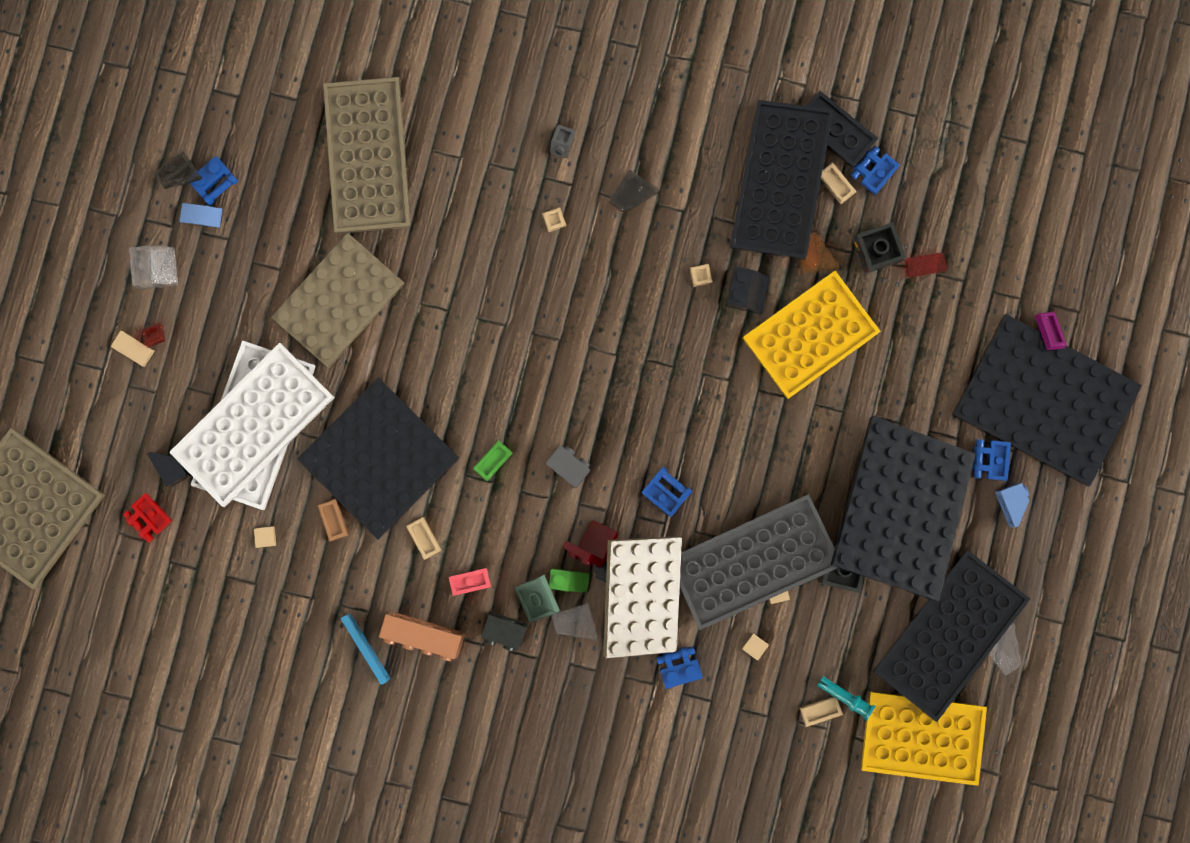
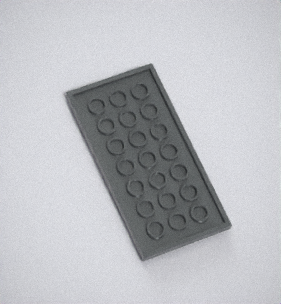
[680,494,837,630]

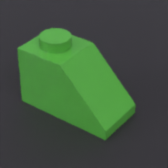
[549,568,590,592]

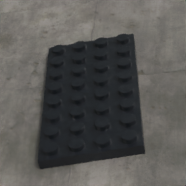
[730,100,834,260]
[872,550,1031,722]

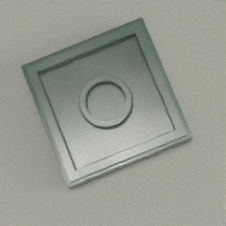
[515,575,560,623]

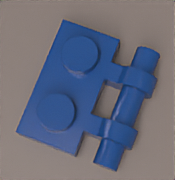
[850,146,900,195]
[972,439,1011,481]
[656,646,703,689]

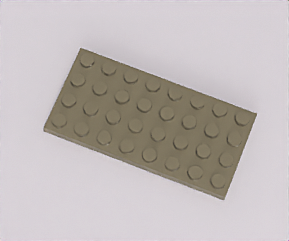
[323,77,411,234]

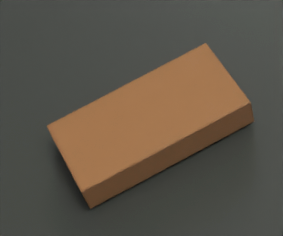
[317,499,349,542]

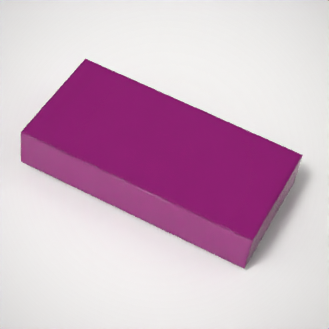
[1035,312,1067,350]

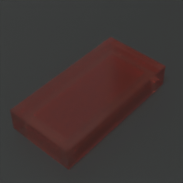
[905,252,947,278]

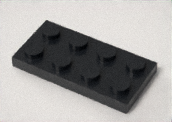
[807,91,878,168]

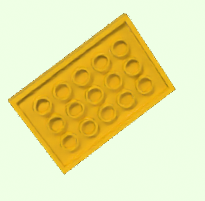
[743,271,881,399]
[861,691,987,786]

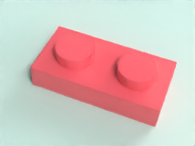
[449,568,491,596]

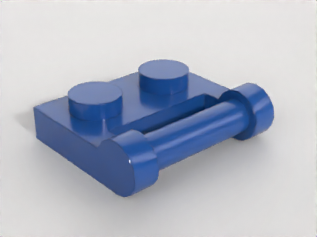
[187,156,239,206]
[641,466,692,517]

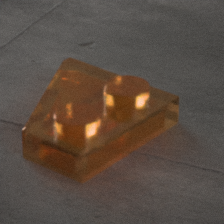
[800,233,839,274]

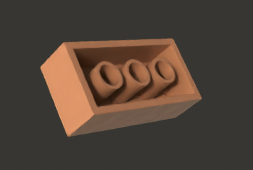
[379,611,465,661]

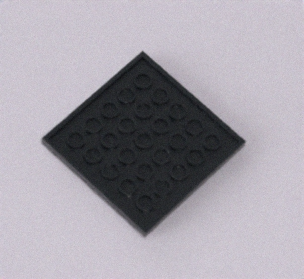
[297,377,460,540]

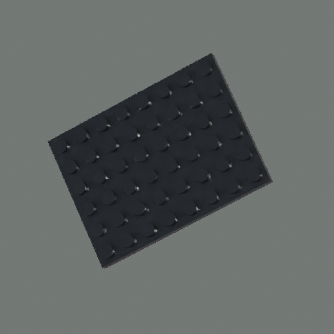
[952,314,1142,487]
[830,416,976,601]

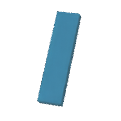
[341,613,390,685]

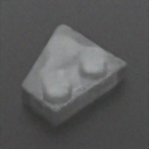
[551,603,599,640]
[989,623,1022,676]

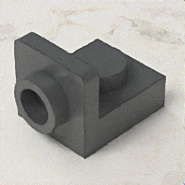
[550,125,576,158]

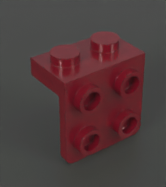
[562,520,618,568]

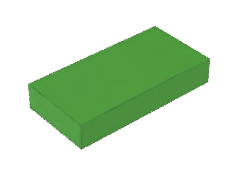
[473,440,513,482]

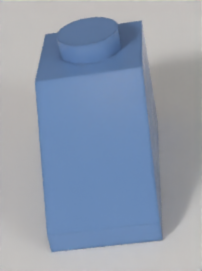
[995,483,1029,527]

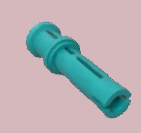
[817,676,876,721]

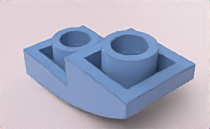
[180,203,222,228]

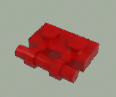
[123,493,173,543]

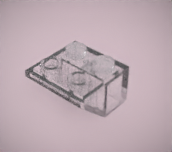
[129,246,178,290]

